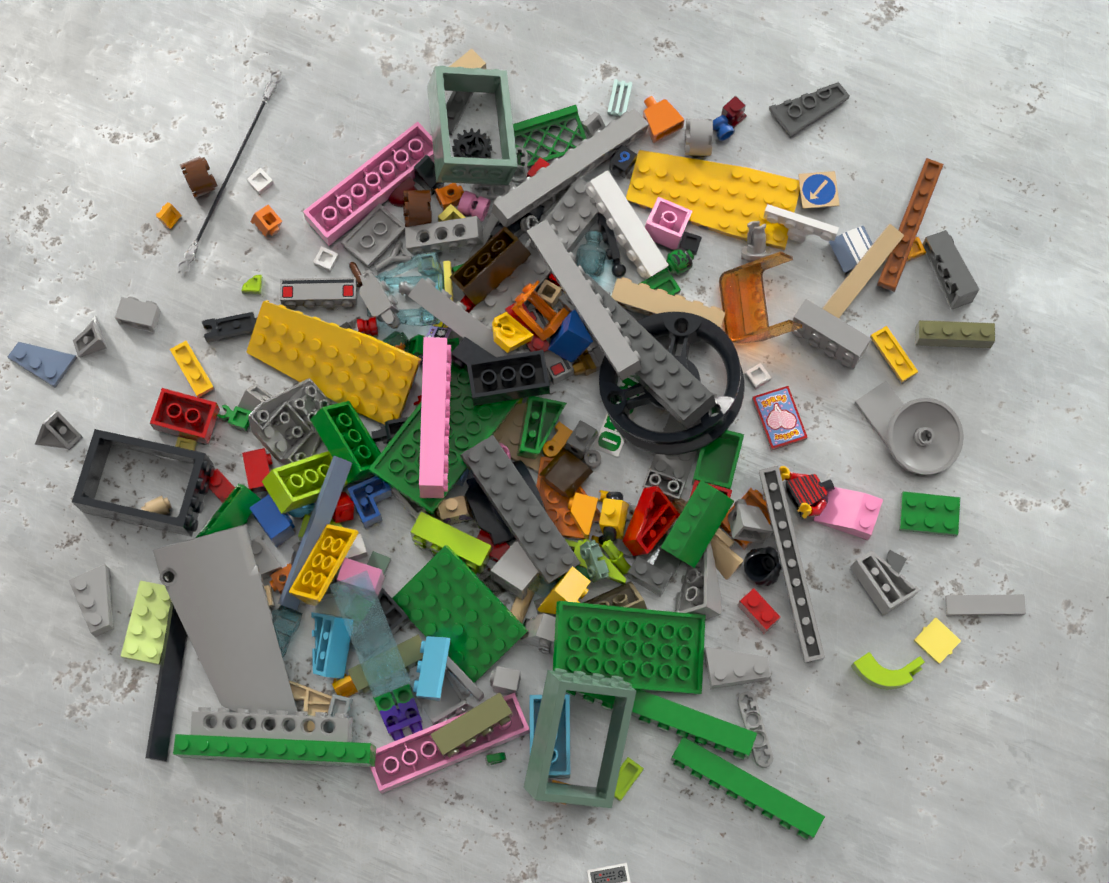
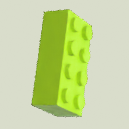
[262,451,348,514]
[410,512,492,575]

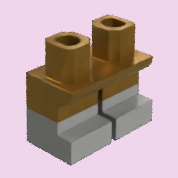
[572,334,604,376]

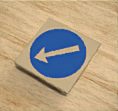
[798,171,840,209]

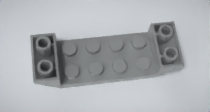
[643,392,717,500]

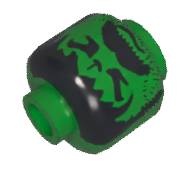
[666,247,694,275]

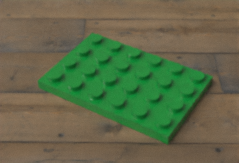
[392,545,528,683]

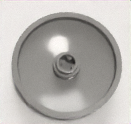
[887,398,964,475]

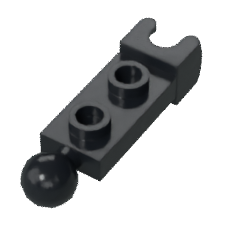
[597,213,626,278]
[202,312,257,342]

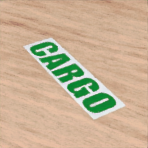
[593,375,644,457]

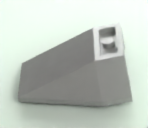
[248,378,333,465]

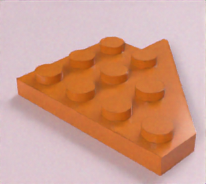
[536,456,601,540]

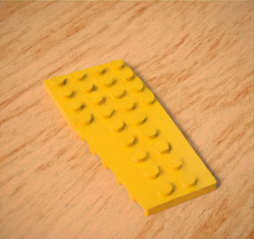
[626,150,800,250]
[246,300,421,425]

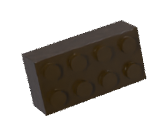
[449,226,531,305]

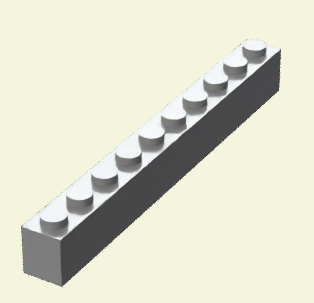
[491,108,649,227]
[527,220,642,381]
[759,466,825,663]

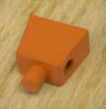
[643,96,684,143]

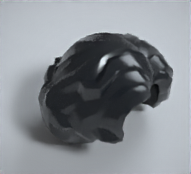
[744,546,782,586]

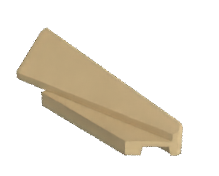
[672,497,744,580]

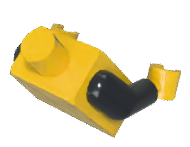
[591,490,629,548]

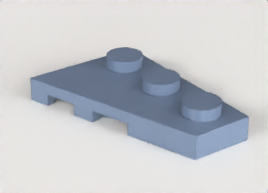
[7,342,77,388]

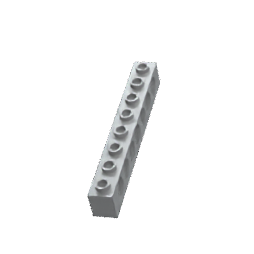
[191,707,353,742]

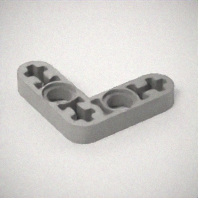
[472,147,528,200]

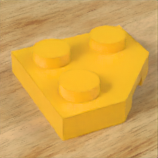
[492,312,533,353]

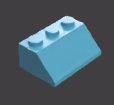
[413,636,450,701]

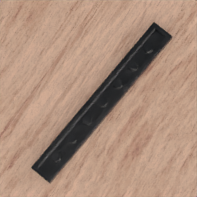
[145,602,187,762]

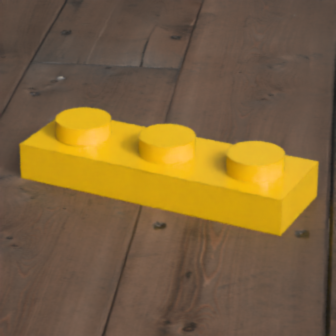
[870,326,918,383]
[170,340,214,398]

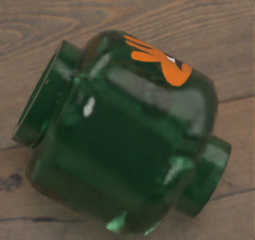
[383,331,411,352]

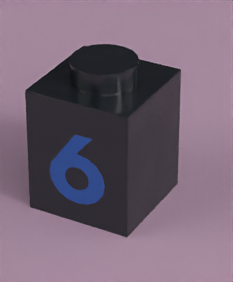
[609,145,637,178]

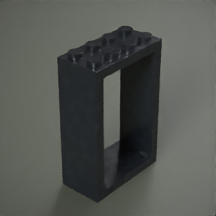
[72,429,215,537]

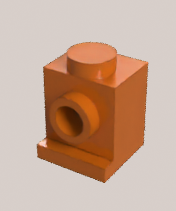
[435,183,464,211]
[250,204,282,237]
[269,563,292,595]

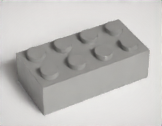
[790,299,871,368]

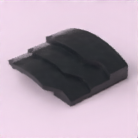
[465,460,546,546]

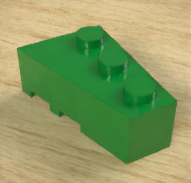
[517,396,567,459]

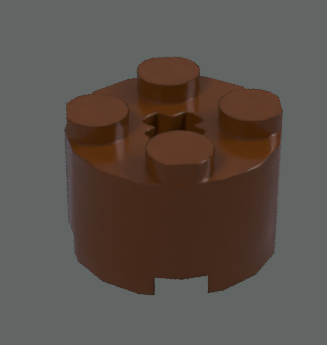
[180,156,218,198]
[403,190,432,227]

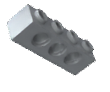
[405,216,483,256]

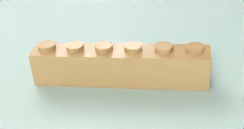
[611,277,725,328]

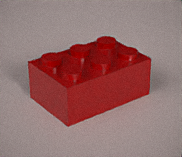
[150,388,220,444]

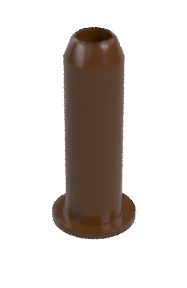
[349,262,363,287]

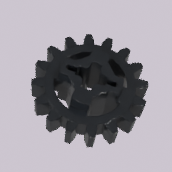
[452,128,492,159]

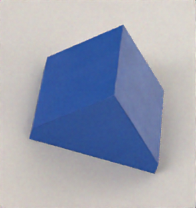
[548,310,593,362]

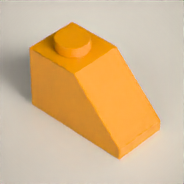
[568,493,598,539]

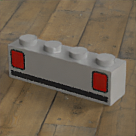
[280,277,357,309]
[529,307,574,385]

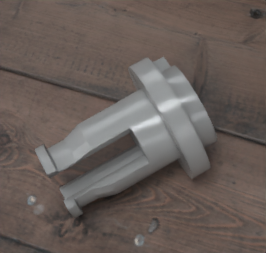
[741,221,771,263]

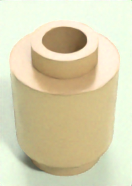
[141,495,172,515]

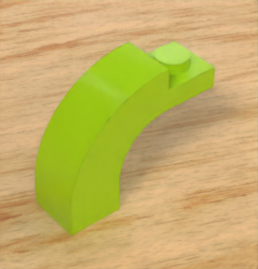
[851,651,925,690]

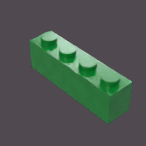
[196,483,261,538]

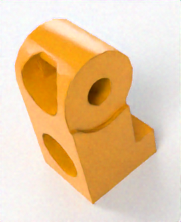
[543,421,573,458]

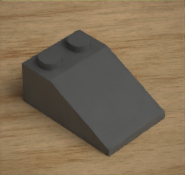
[627,533,682,597]

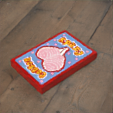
[752,386,808,451]

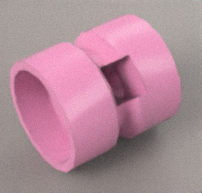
[457,191,491,222]

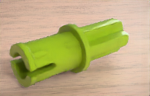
[602,540,631,574]

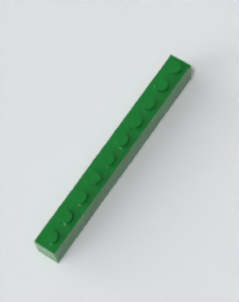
[565,689,757,760]
[173,734,376,767]

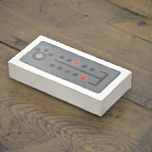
[587,863,631,883]

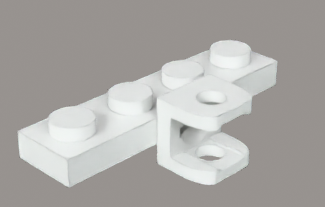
[763,204,839,243]

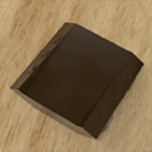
[539,449,593,498]

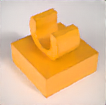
[156,202,182,229]
[332,674,358,697]

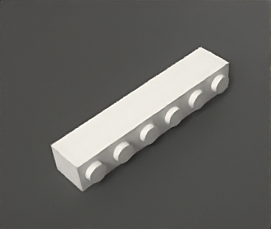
[585,170,668,280]

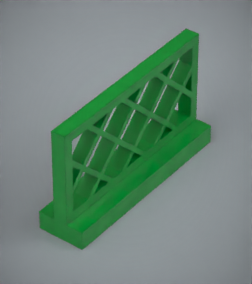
[513,105,587,168]

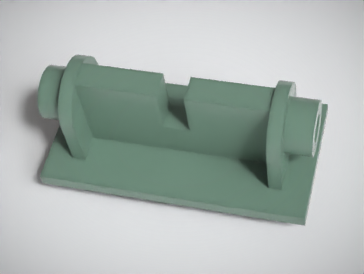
[580,540,609,583]

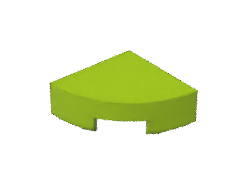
[241,275,263,294]

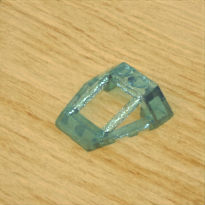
[367,251,445,327]

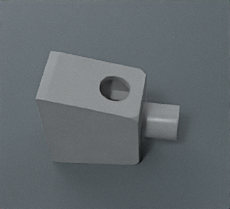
[728,499,773,544]

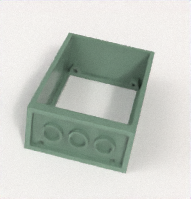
[427,66,518,185]
[524,668,636,808]

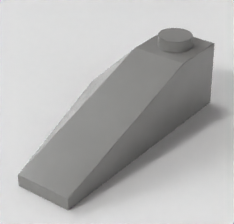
[676,541,721,620]

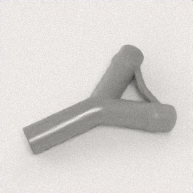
[374,241,413,272]

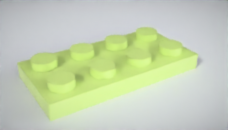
[121,581,172,665]

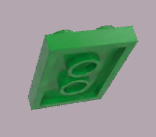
[899,491,960,536]

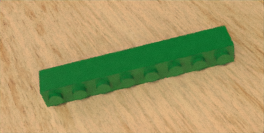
[671,737,825,840]

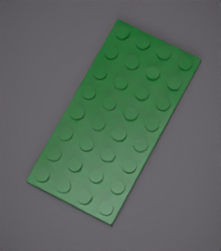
[369,363,520,514]
[552,601,706,694]

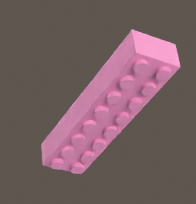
[303,122,434,246]
[419,337,451,498]
[370,693,530,794]

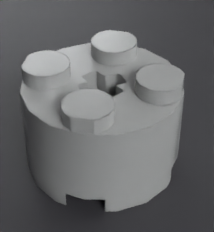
[685,119,713,156]

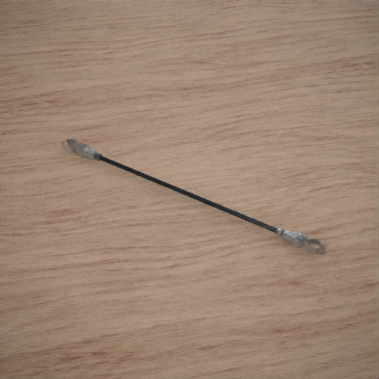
[178,69,282,274]

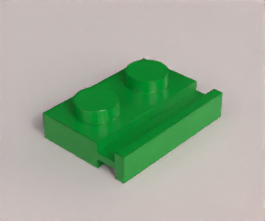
[638,268,681,296]

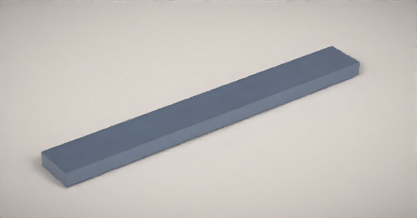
[278,456,352,610]

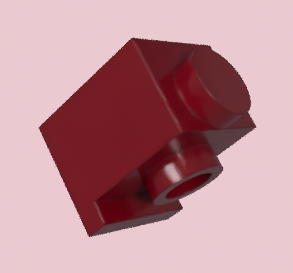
[721,96,747,128]

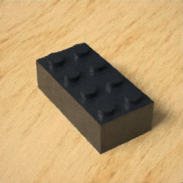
[467,350,550,406]

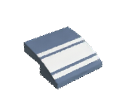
[829,226,873,274]

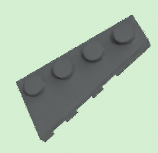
[769,82,850,137]

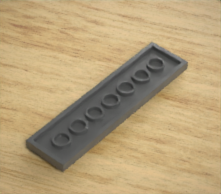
[460,435,581,585]

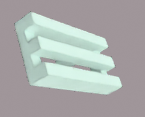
[607,79,632,117]

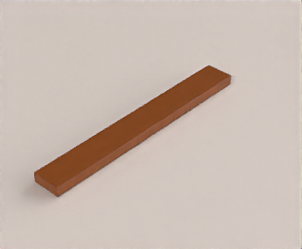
[877,158,944,292]

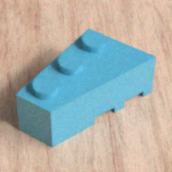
[311,612,354,678]

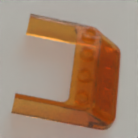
[719,252,802,344]

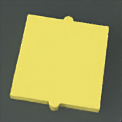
[914,617,961,664]

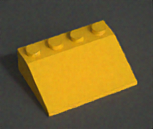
[289,524,359,606]

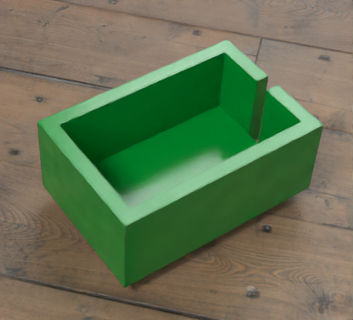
[691,430,745,489]

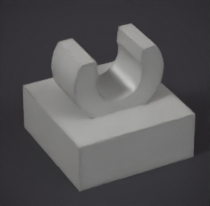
[581,112,606,137]

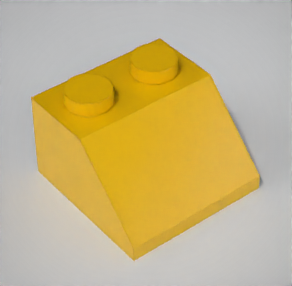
[537,566,591,614]

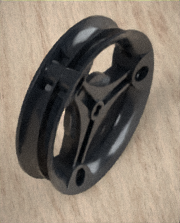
[599,312,745,455]

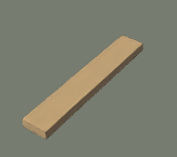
[822,224,904,318]

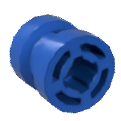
[713,115,735,141]

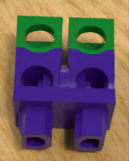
[373,683,423,741]

